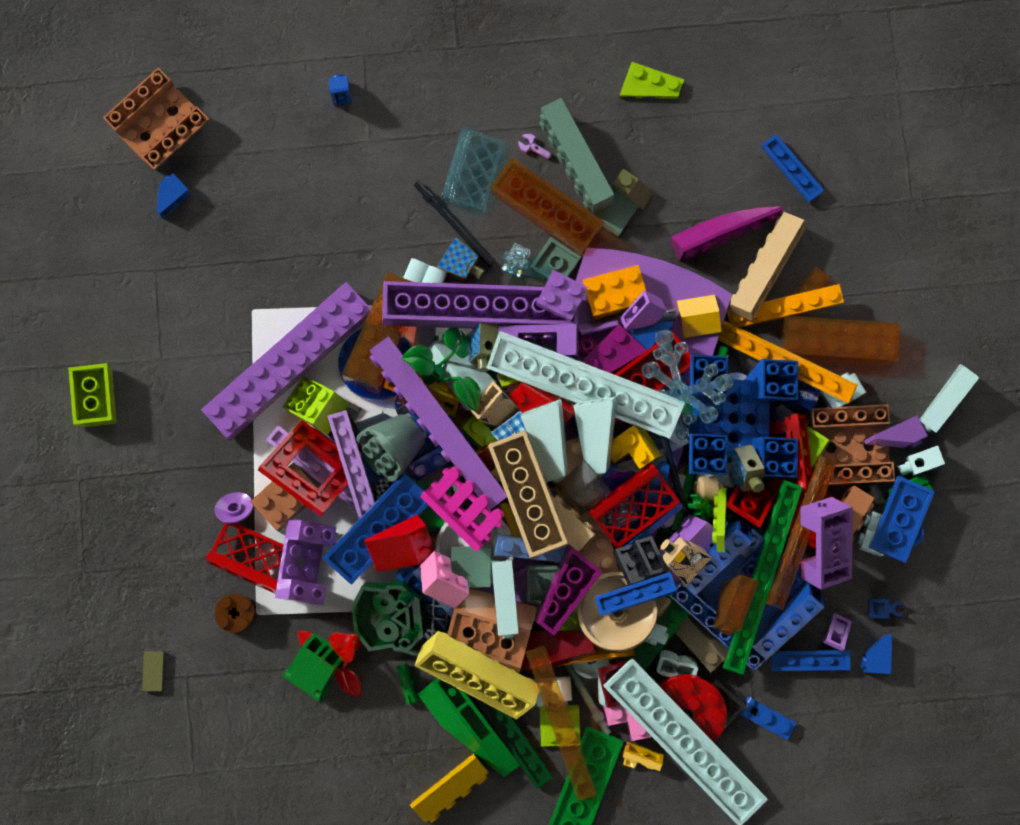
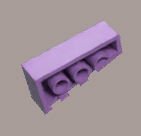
[660,514,713,586]

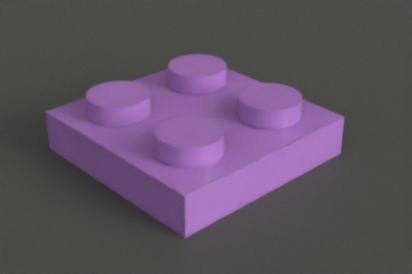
[536,270,588,322]

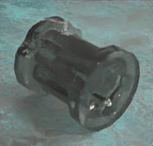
[865,484,886,506]

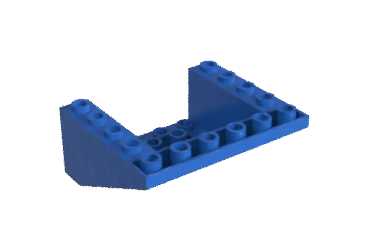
[669,513,824,671]

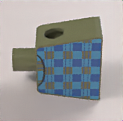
[437,237,485,282]
[467,322,498,372]
[729,445,764,493]

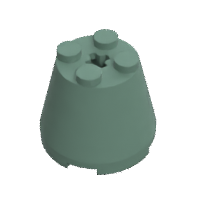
[356,413,427,481]

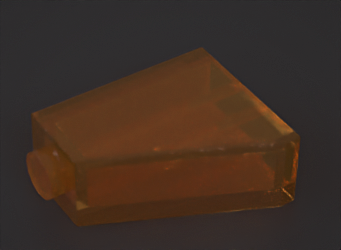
[714,575,758,635]

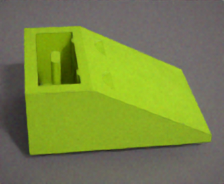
[282,376,349,435]

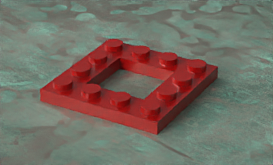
[257,420,348,517]

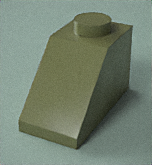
[612,169,653,210]

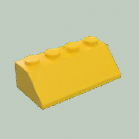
[410,753,489,823]

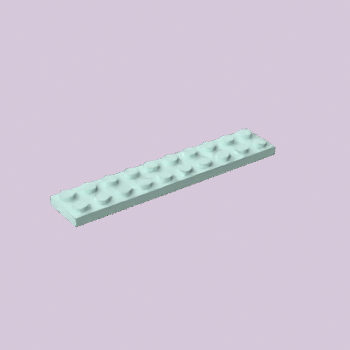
[486,331,685,439]
[603,658,768,825]

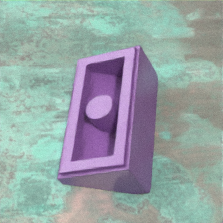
[578,316,619,338]

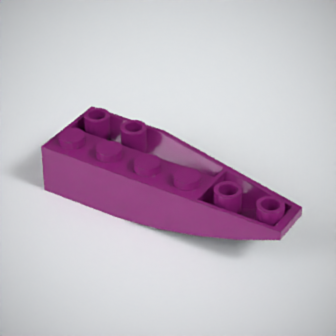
[670,206,783,261]

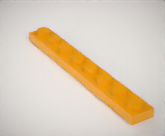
[718,321,858,403]

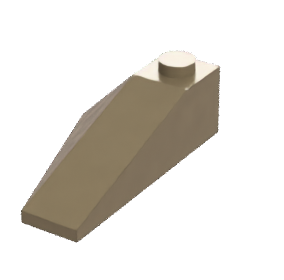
[674,614,729,673]

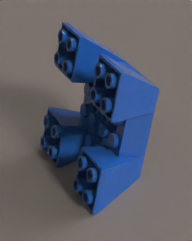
[689,354,798,478]

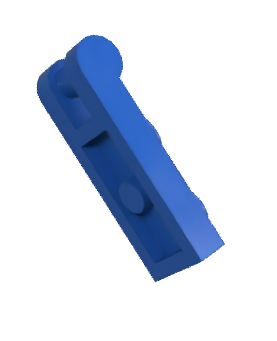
[739,696,796,741]

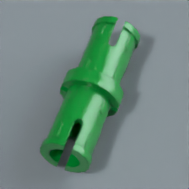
[396,663,419,705]

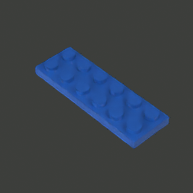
[322,472,428,585]

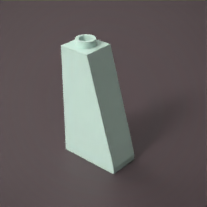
[430,338,496,411]
[919,364,979,433]
[573,397,617,477]
[521,399,568,483]
[491,559,518,638]

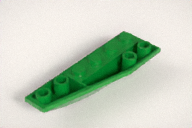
[417,678,520,777]

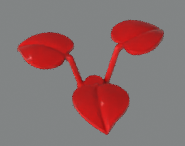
[297,631,363,697]

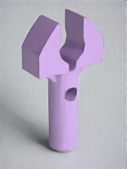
[518,134,552,159]

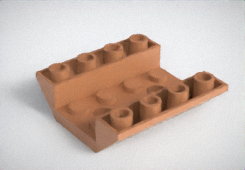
[103,67,210,171]
[809,404,895,485]
[448,588,538,674]

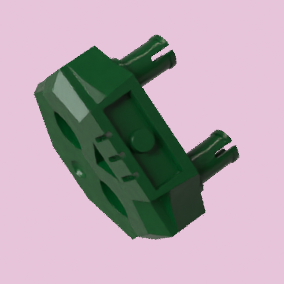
[351,581,428,651]

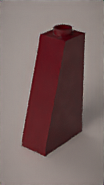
[524,631,599,673]

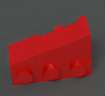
[508,382,575,425]

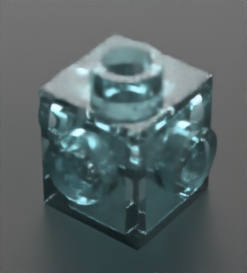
[502,242,531,277]

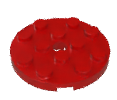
[659,674,727,743]

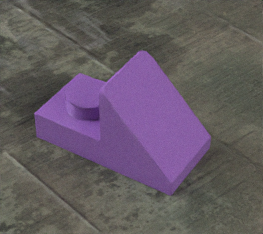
[821,613,852,651]

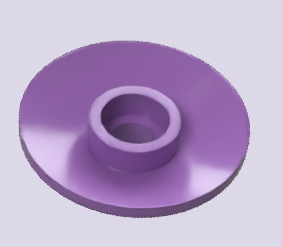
[214,492,253,524]

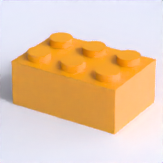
[582,265,646,321]

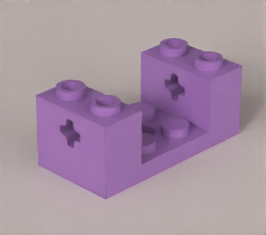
[498,324,579,361]
[801,497,852,590]
[275,520,337,605]

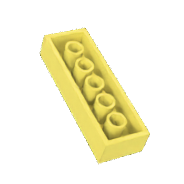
[415,631,541,719]

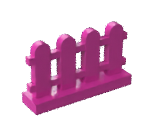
[420,467,504,552]

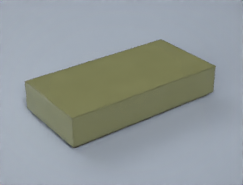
[142,651,165,691]

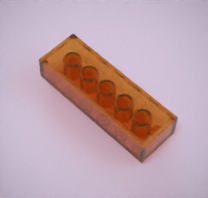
[490,158,605,257]
[342,272,412,395]
[780,315,900,365]

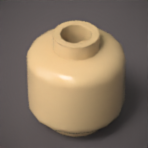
[694,476,723,501]

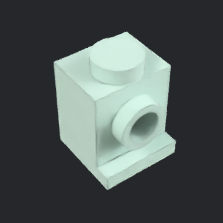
[645,623,669,646]

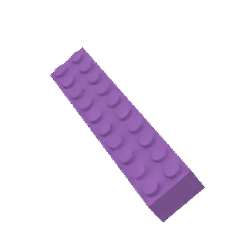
[382,281,578,329]
[201,282,373,441]
[369,336,507,510]

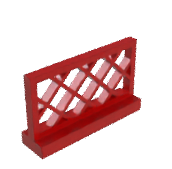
[588,463,680,549]
[206,523,284,594]

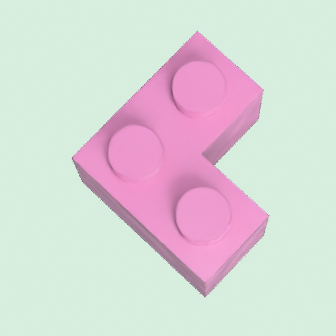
[420,551,469,608]
[603,704,652,741]

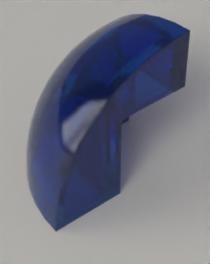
[776,379,822,414]

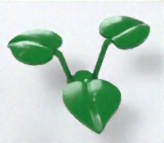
[401,328,481,411]

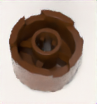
[214,594,257,634]

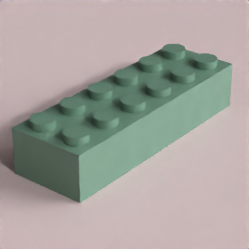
[539,98,614,215]

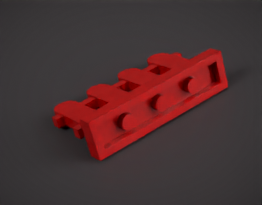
[766,414,815,496]

